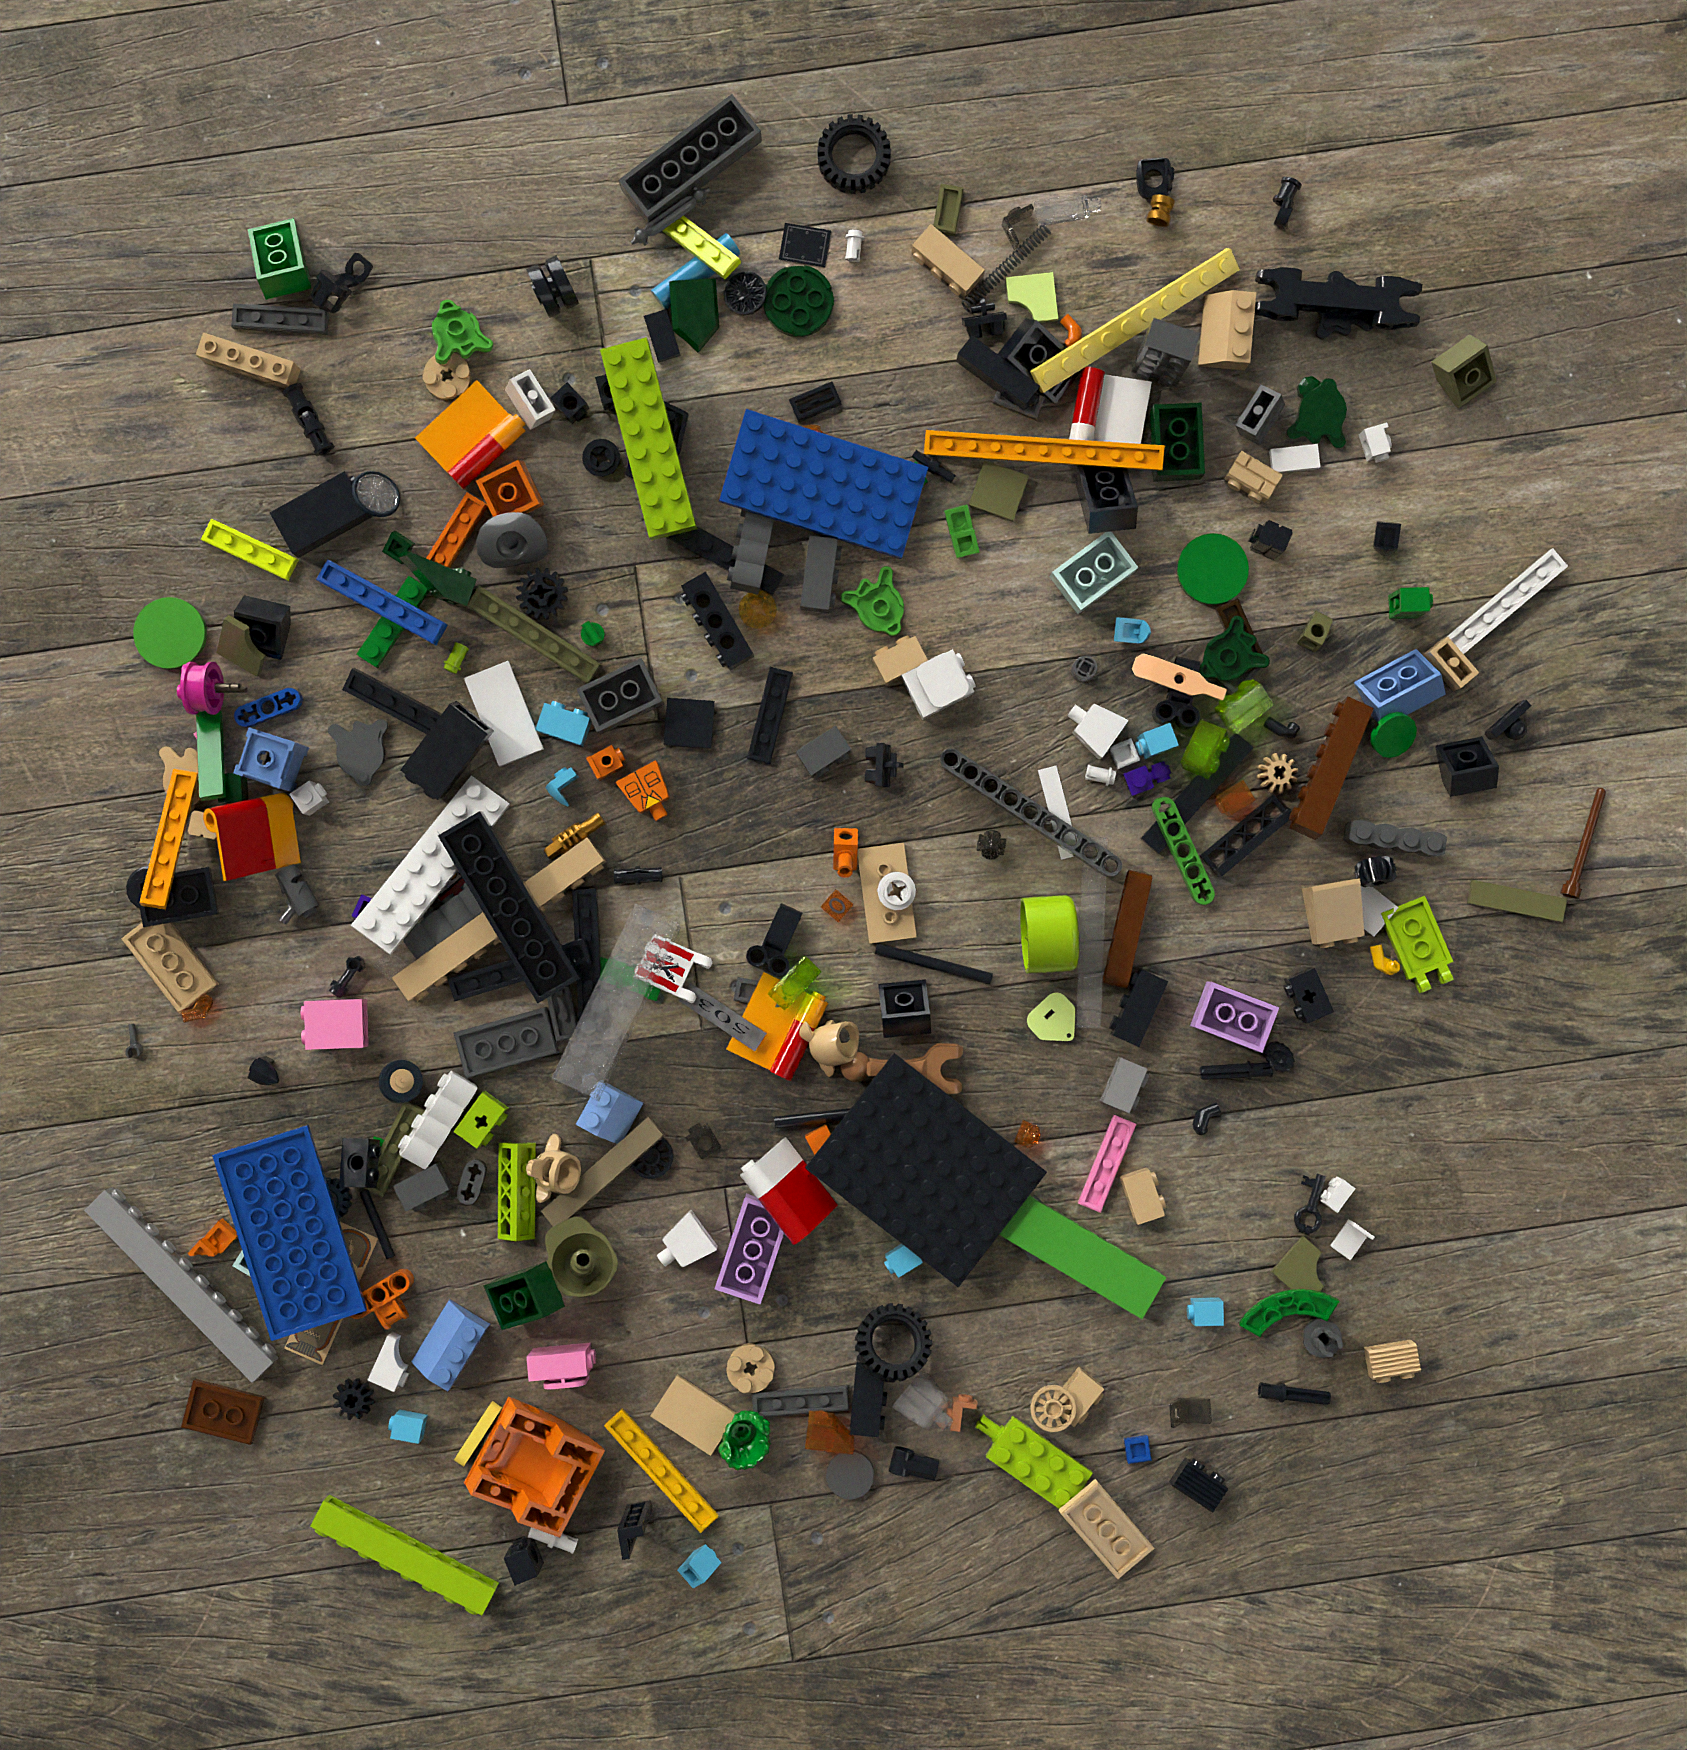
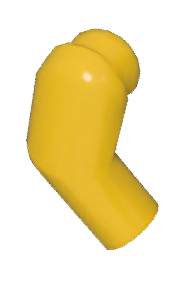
[1370,944,1400,975]

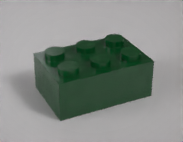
[1150,402,1205,482]
[484,1261,565,1330]

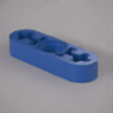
[234,688,303,728]

